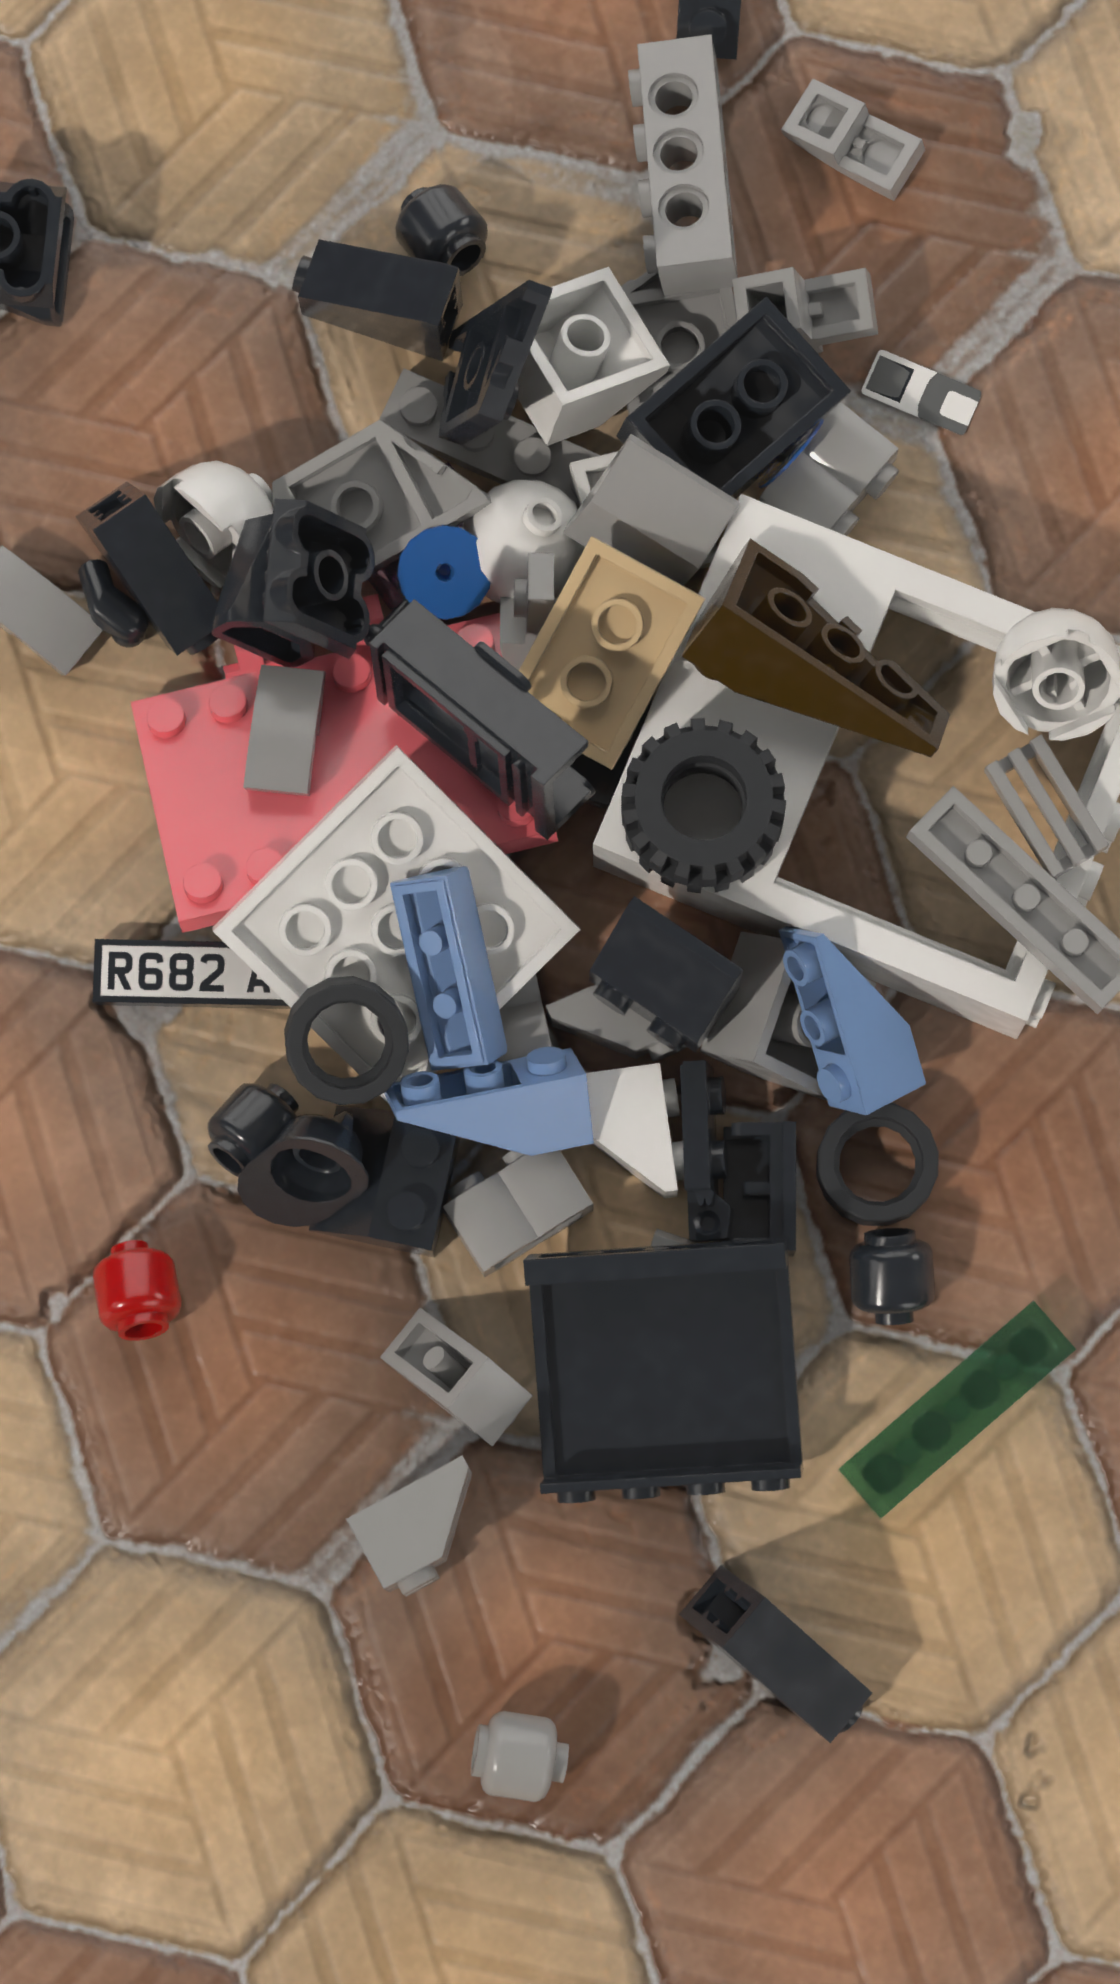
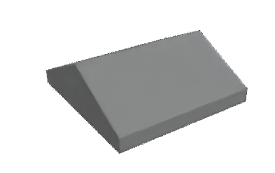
[563,434,739,586]

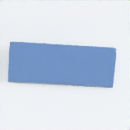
[390,866,507,1071]

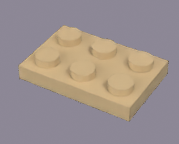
[519,536,706,770]

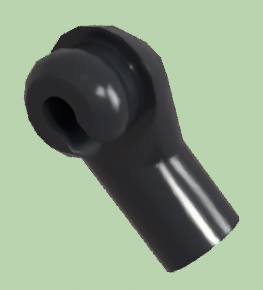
[78,559,148,648]

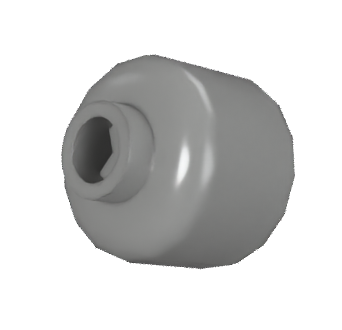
[471,1711,569,1802]

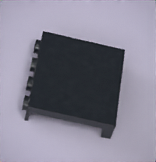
[523,1237,804,1503]

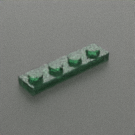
[837,1300,1076,1520]

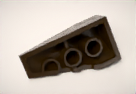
[681,538,950,757]

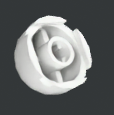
[154,461,274,588]
[462,480,585,603]
[992,608,1120,741]

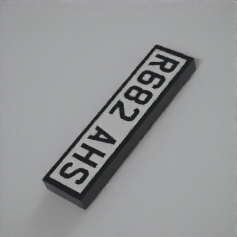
[92,939,291,1009]

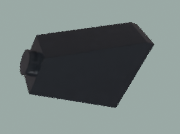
[292,239,463,361]
[75,482,218,656]
[679,1565,872,1743]

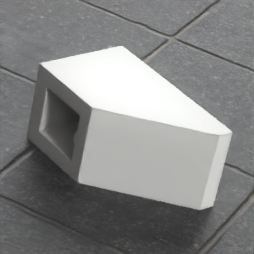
[586,1063,684,1199]

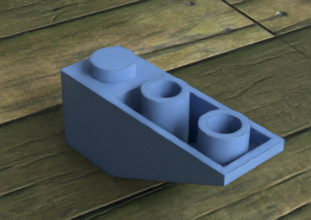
[779,926,926,1115]
[384,1047,594,1156]

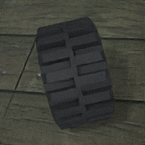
[621,718,786,893]

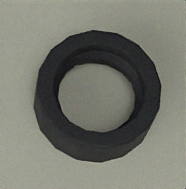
[284,976,409,1105]
[816,1102,939,1226]

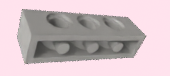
[628,34,738,296]

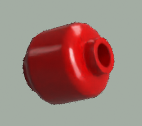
[93,1240,181,1341]

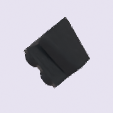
[0,178,74,327]
[212,498,375,667]

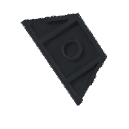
[439,280,553,445]

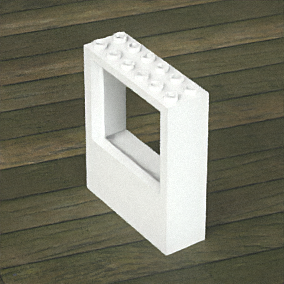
[593,494,1120,1039]

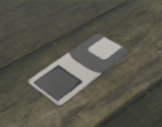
[861,350,981,435]

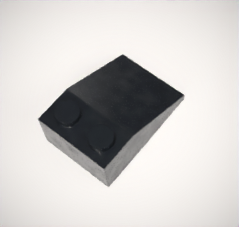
[616,296,851,499]

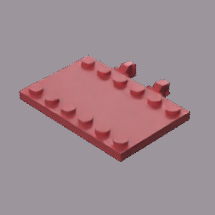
[130,594,558,933]

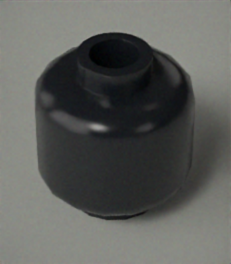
[395,184,488,276]
[207,1083,299,1177]
[849,1228,935,1325]

